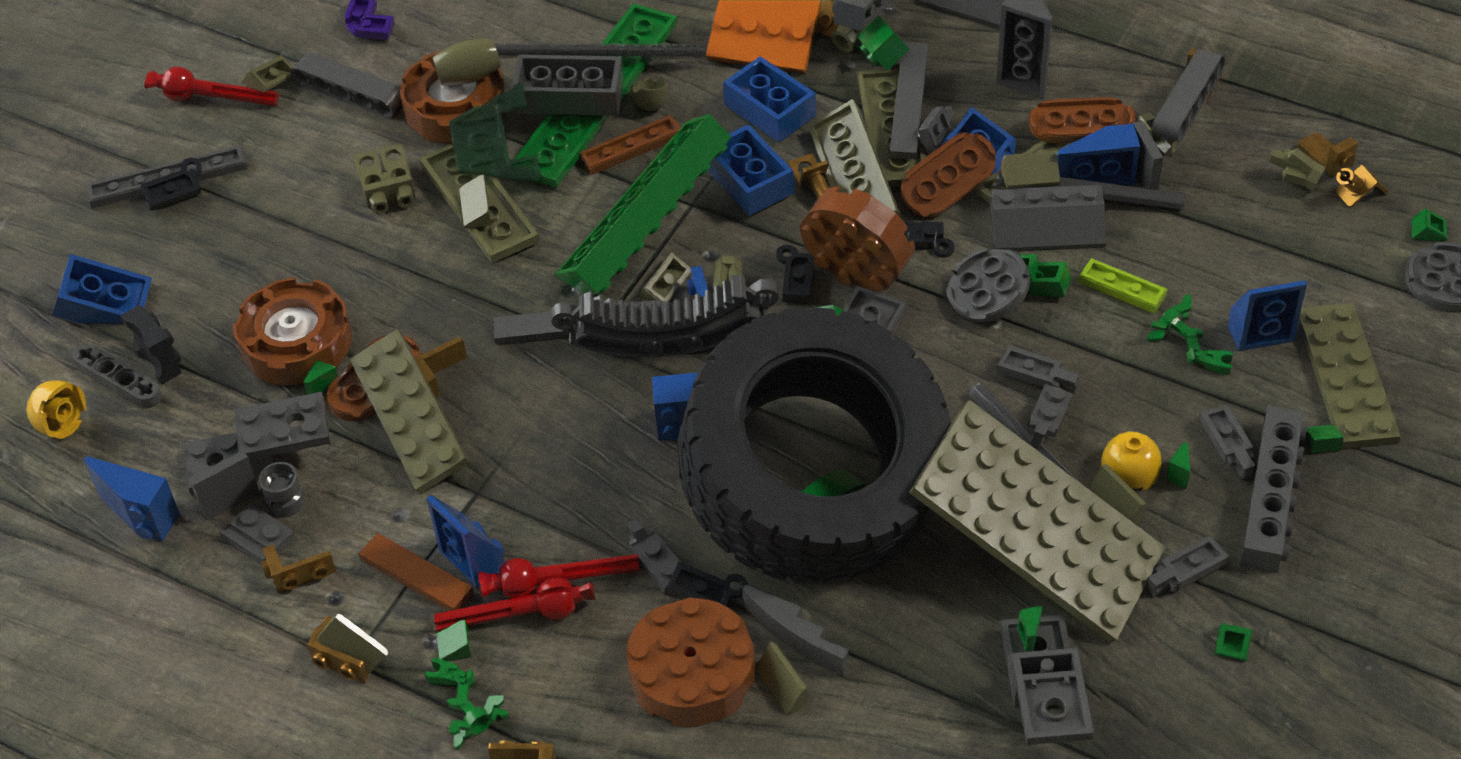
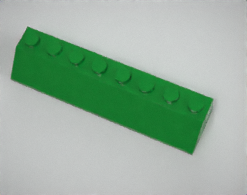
[554,114,731,295]

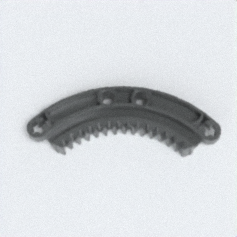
[551,275,779,357]

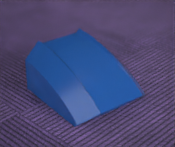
[940,107,1016,175]

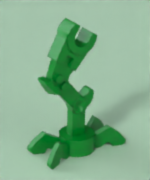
[1147,294,1233,375]
[425,658,509,750]

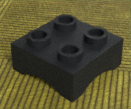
[120,305,182,385]

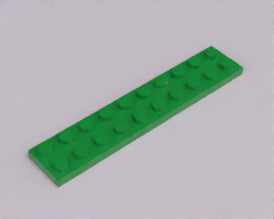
[509,3,678,188]

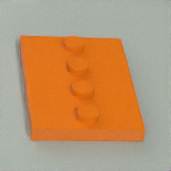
[706,0,821,74]

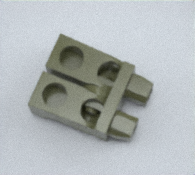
[352,143,415,214]

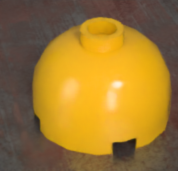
[26,380,86,439]
[1101,431,1162,491]

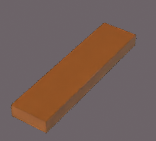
[579,115,681,175]
[359,533,474,611]

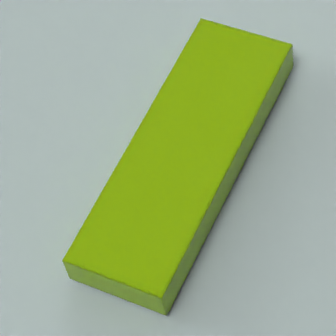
[1078,258,1168,314]

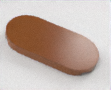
[1028,97,1136,143]
[900,133,996,218]
[327,335,421,421]

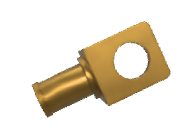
[789,154,829,200]
[1335,165,1389,208]

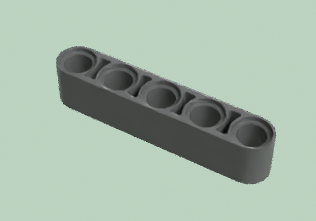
[1152,49,1225,142]
[290,53,402,118]

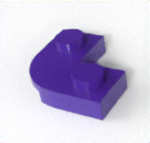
[345,0,395,40]

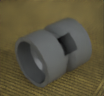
[258,462,305,517]

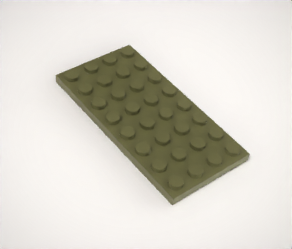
[909,400,1165,644]

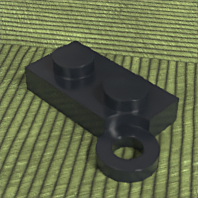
[140,157,202,211]
[904,222,955,258]
[776,244,814,303]
[666,561,748,607]

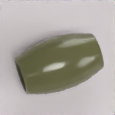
[432,38,501,86]

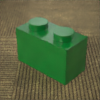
[857,15,910,71]

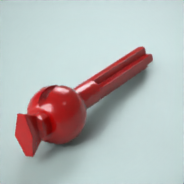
[144,67,279,106]
[479,554,640,599]
[434,577,596,632]

